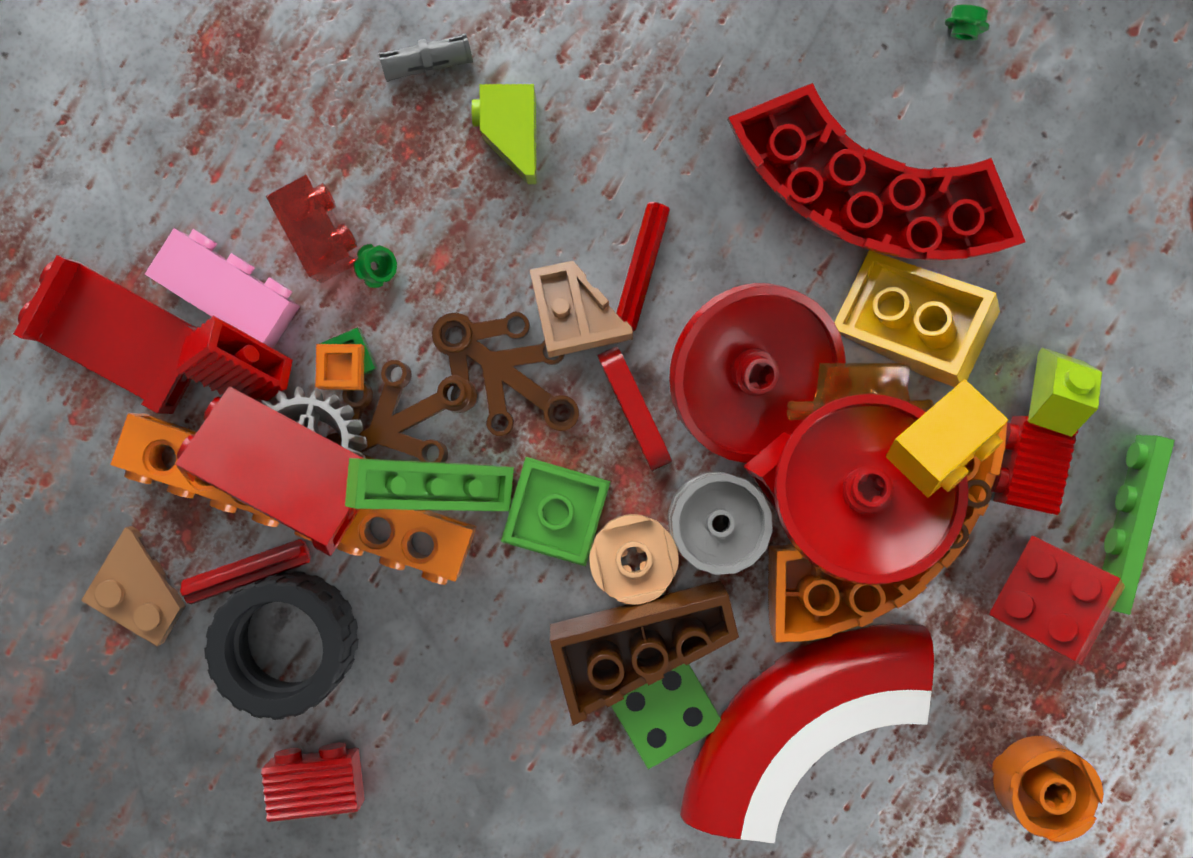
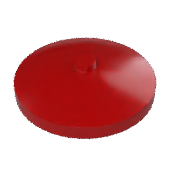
[669,283,846,463]
[774,394,969,585]

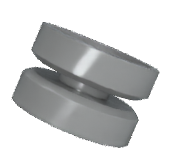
[668,471,773,575]

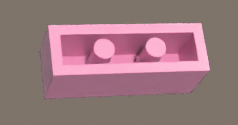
[145,228,300,348]

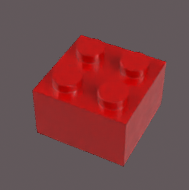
[988,535,1125,665]

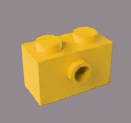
[886,379,1009,498]

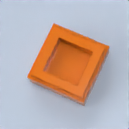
[315,344,365,391]

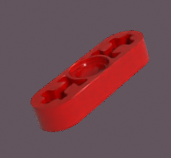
[597,346,672,471]

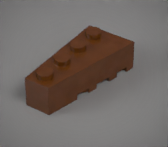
[550,580,739,726]

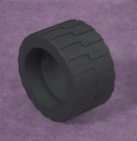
[204,571,359,720]

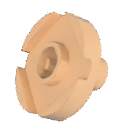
[590,514,679,605]

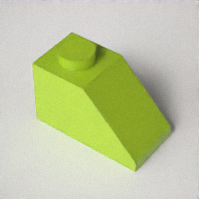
[471,84,537,184]
[1028,347,1102,437]

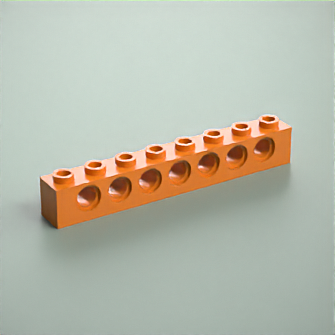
[110,413,477,585]

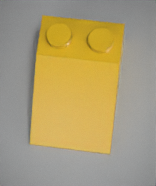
[834,250,1000,387]

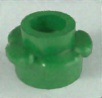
[944,4,990,41]
[353,244,397,288]

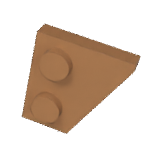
[530,261,633,358]
[81,526,186,646]

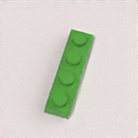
[1102,435,1175,615]
[345,458,514,511]

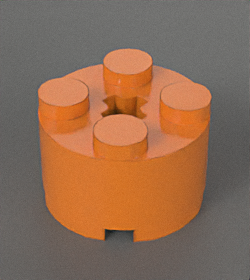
[992,735,1104,842]

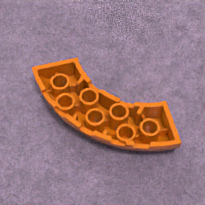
[768,423,1007,643]

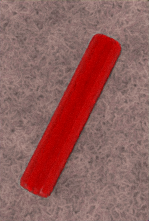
[616,202,670,332]
[180,539,310,604]

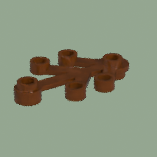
[432,312,579,436]
[325,360,476,463]

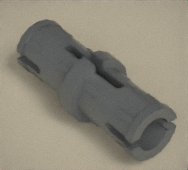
[379,33,473,82]

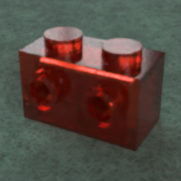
[266,175,358,284]

